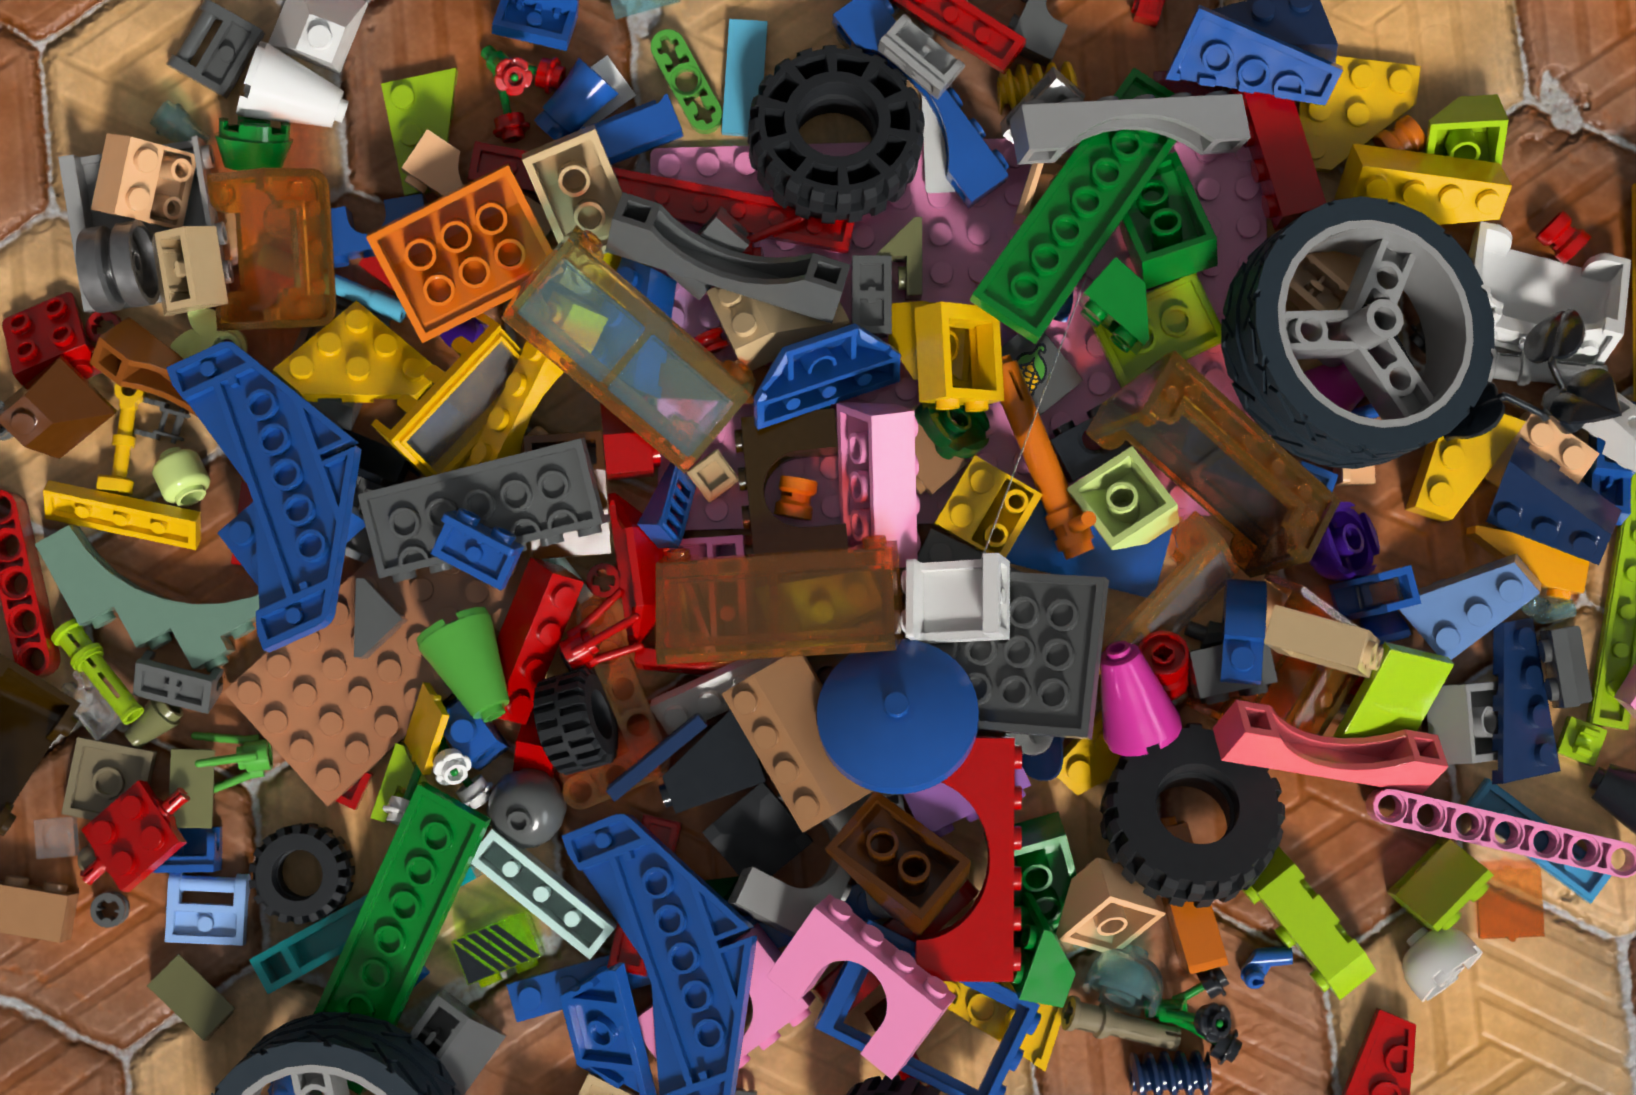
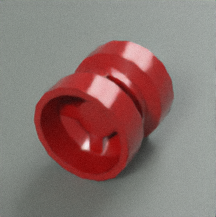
[1535,210,1591,265]

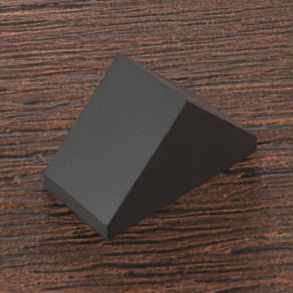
[354,578,408,659]

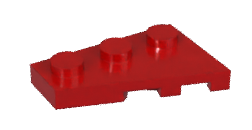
[1341,1008,1416,1095]

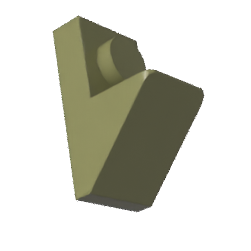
[876,217,923,300]

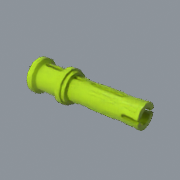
[51,619,144,725]

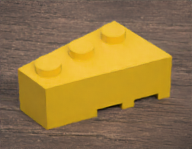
[1405,414,1526,522]

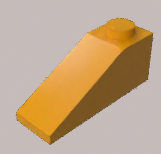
[1466,525,1589,600]

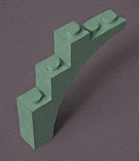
[35,525,259,672]

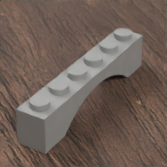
[1010,91,1251,165]

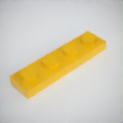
[43,480,201,550]

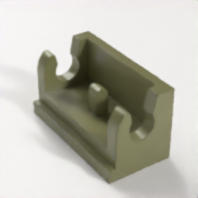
[169,748,215,829]
[147,954,236,1041]

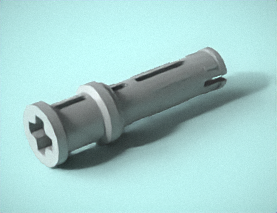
[1488,348,1608,386]

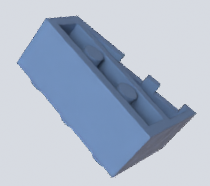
[1397,554,1542,660]

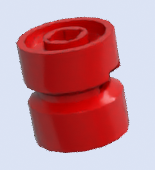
[1138,631,1189,701]

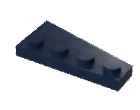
[1492,618,1561,784]

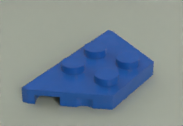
[560,962,657,1095]

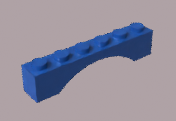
[832,0,1009,209]

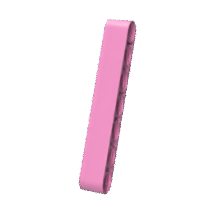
[1366,788,1636,878]

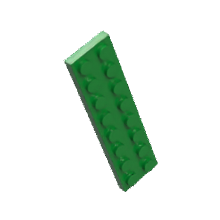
[969,67,1177,345]
[314,781,491,1095]

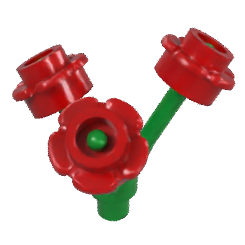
[481,45,566,143]

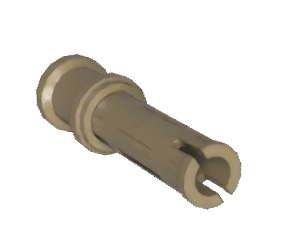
[1061,995,1181,1052]

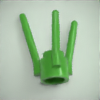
[191,732,273,794]

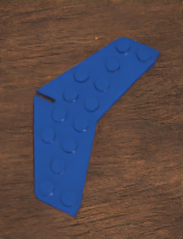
[166,341,362,653]
[562,814,757,1095]

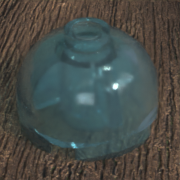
[1082,945,1164,1017]

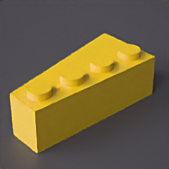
[1334,143,1512,225]

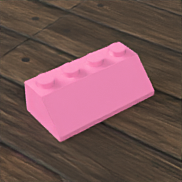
[837,402,921,572]

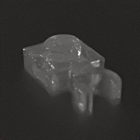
[61,671,121,741]

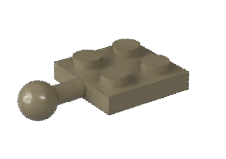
[61,737,157,871]

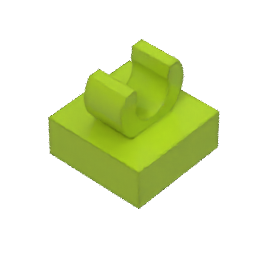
[1556,716,1608,767]

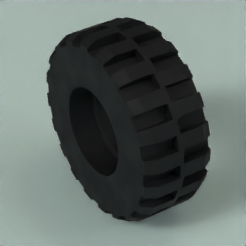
[748,45,925,224]
[1100,723,1285,908]

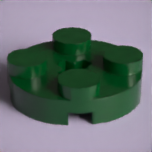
[914,386,990,460]

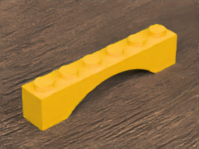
[465,291,608,467]

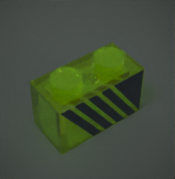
[451,909,545,988]

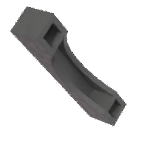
[605,192,851,324]

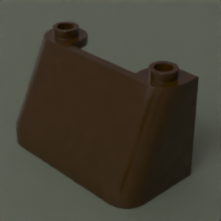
[0,653,81,836]

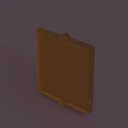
[1476,865,1545,942]

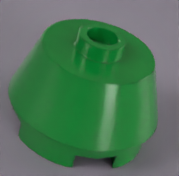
[215,116,293,178]

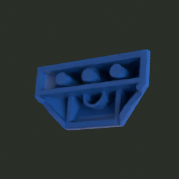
[754,323,901,430]

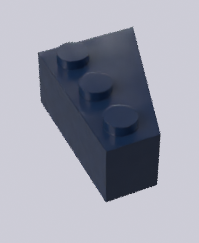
[1212,0,1338,63]
[1486,437,1622,565]

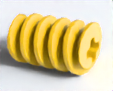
[997,61,1078,115]

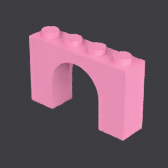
[766,894,956,1080]
[637,923,816,1069]

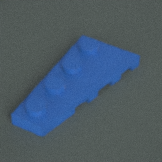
[1165,5,1343,106]

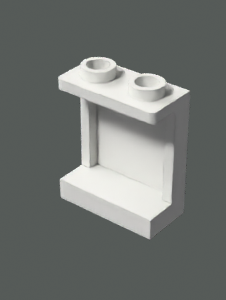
[901,553,1010,644]

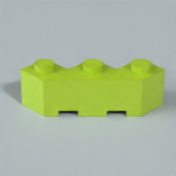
[1242,846,1376,1000]

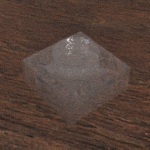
[33,816,79,859]

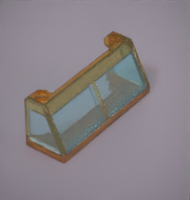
[501,225,756,473]

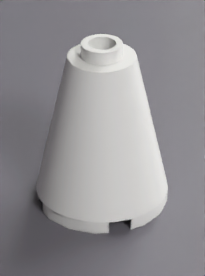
[236,41,349,128]

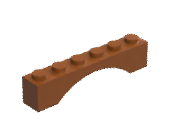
[90,317,247,484]

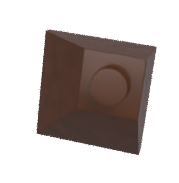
[0,355,117,459]

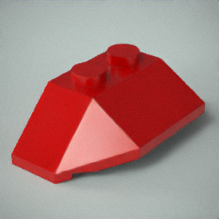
[607,493,678,646]

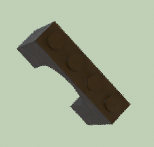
[734,408,850,578]

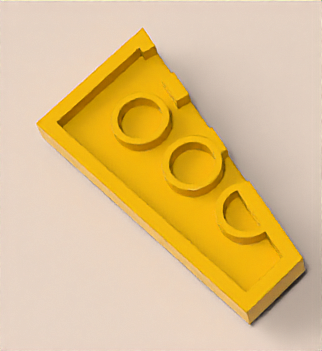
[943,981,1069,1071]

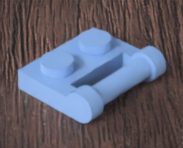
[165,872,251,946]

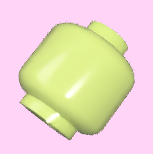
[152,447,211,507]

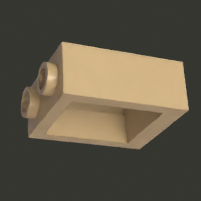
[1264,605,1384,678]

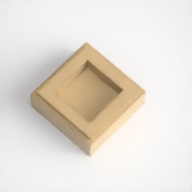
[686,449,739,504]

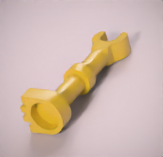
[96,384,147,495]

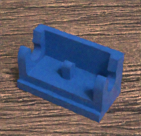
[152,827,222,873]

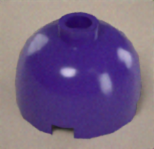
[1303,502,1380,581]

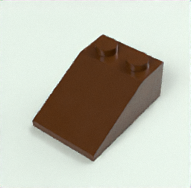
[825,791,971,937]

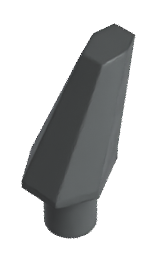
[1184,620,1224,649]

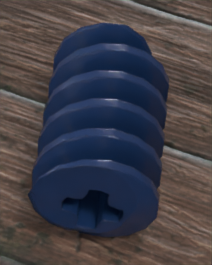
[1128,1050,1212,1095]

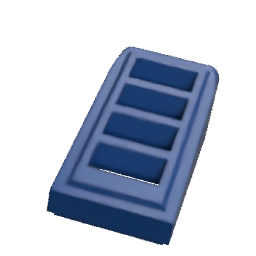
[637,462,696,549]

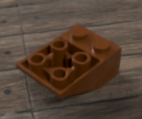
[523,431,611,559]

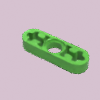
[651,29,723,134]

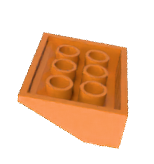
[366,163,563,343]

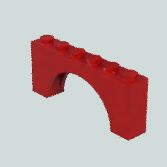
[915,736,1022,982]

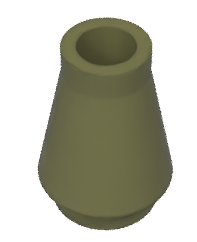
[125,699,184,749]

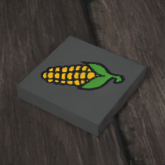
[1000,333,1083,416]

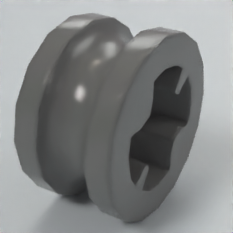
[90,891,130,928]

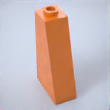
[1160,816,1229,974]

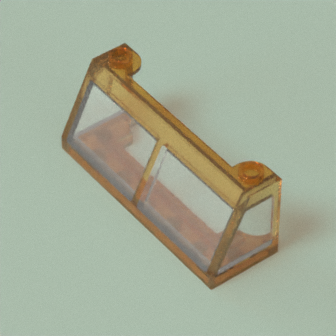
[1094,511,1240,718]

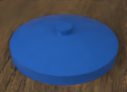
[817,639,979,794]

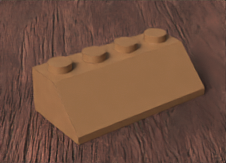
[722,648,873,833]

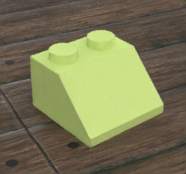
[1067,446,1179,550]

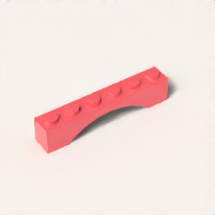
[1213,700,1449,794]

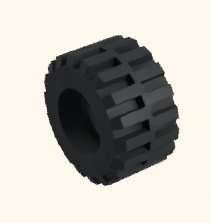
[533,668,618,775]
[248,823,355,924]

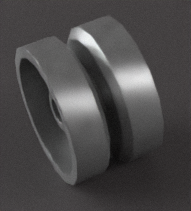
[76,220,160,313]

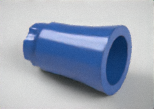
[534,57,619,140]

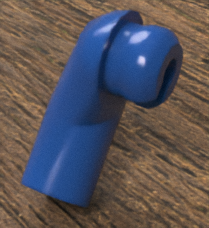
[1241,946,1293,989]

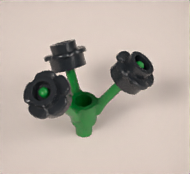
[1144,967,1242,1065]

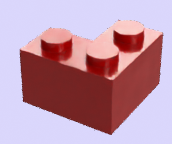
[600,396,661,481]

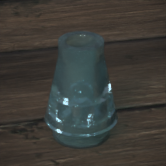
[150,100,211,144]

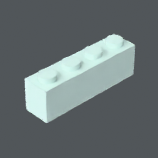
[471,828,617,960]

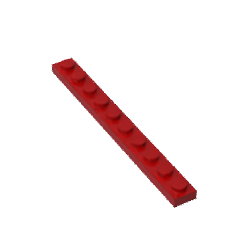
[467,141,855,254]

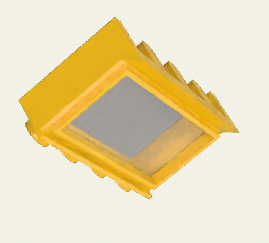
[371,313,522,477]

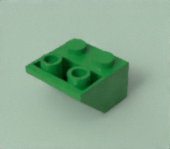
[1078,257,1149,355]
[1010,892,1076,1008]

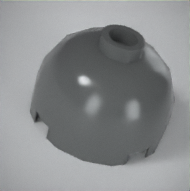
[486,768,567,849]

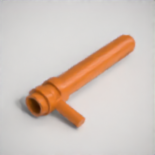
[1001,354,1096,560]

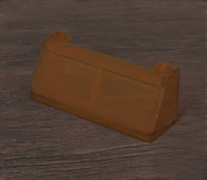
[656,535,905,665]

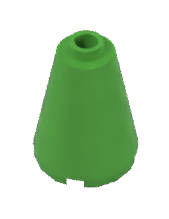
[416,607,510,722]

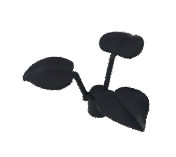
[1444,309,1622,442]

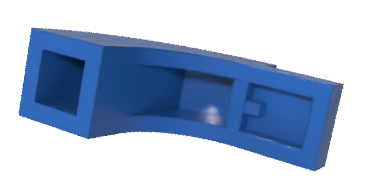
[1220,578,1267,685]

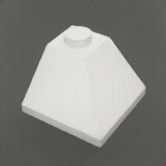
[268,0,368,74]

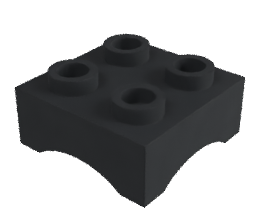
[702,782,813,876]

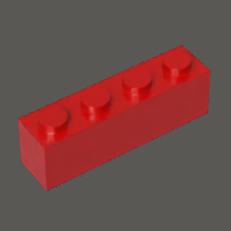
[1229,88,1326,230]
[496,557,584,725]

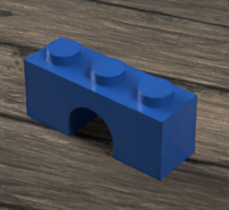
[307,194,428,268]

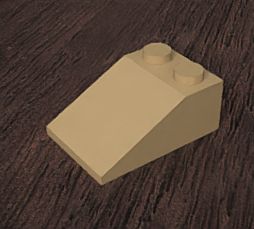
[522,124,623,268]
[706,287,851,374]

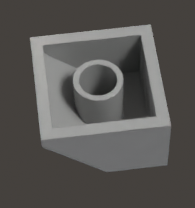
[1426,681,1498,764]

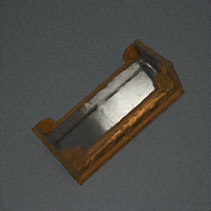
[1086,351,1341,578]

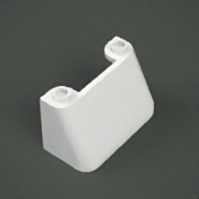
[1468,221,1631,365]

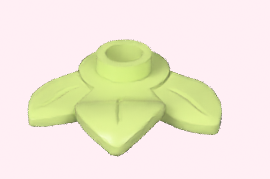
[170,308,248,359]

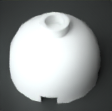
[1402,927,1483,1002]

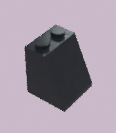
[659,710,767,814]

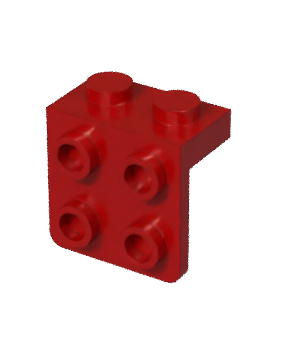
[2,292,102,386]

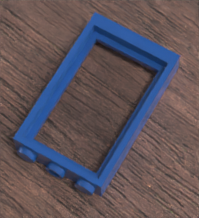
[814,917,1041,1095]

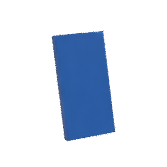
[1006,488,1173,599]

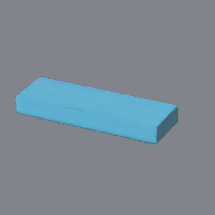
[722,19,768,137]

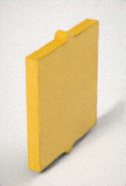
[404,682,449,775]

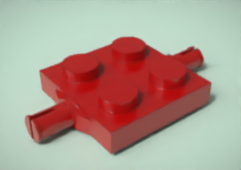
[80,780,190,892]

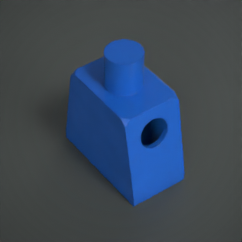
[443,697,511,771]

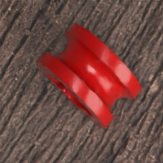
[85,312,122,344]
[690,327,729,359]
[586,563,620,598]

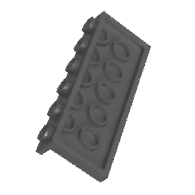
[357,438,611,583]

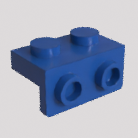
[492,0,579,51]
[430,508,525,590]

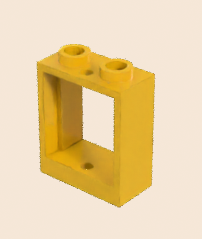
[914,301,1004,412]

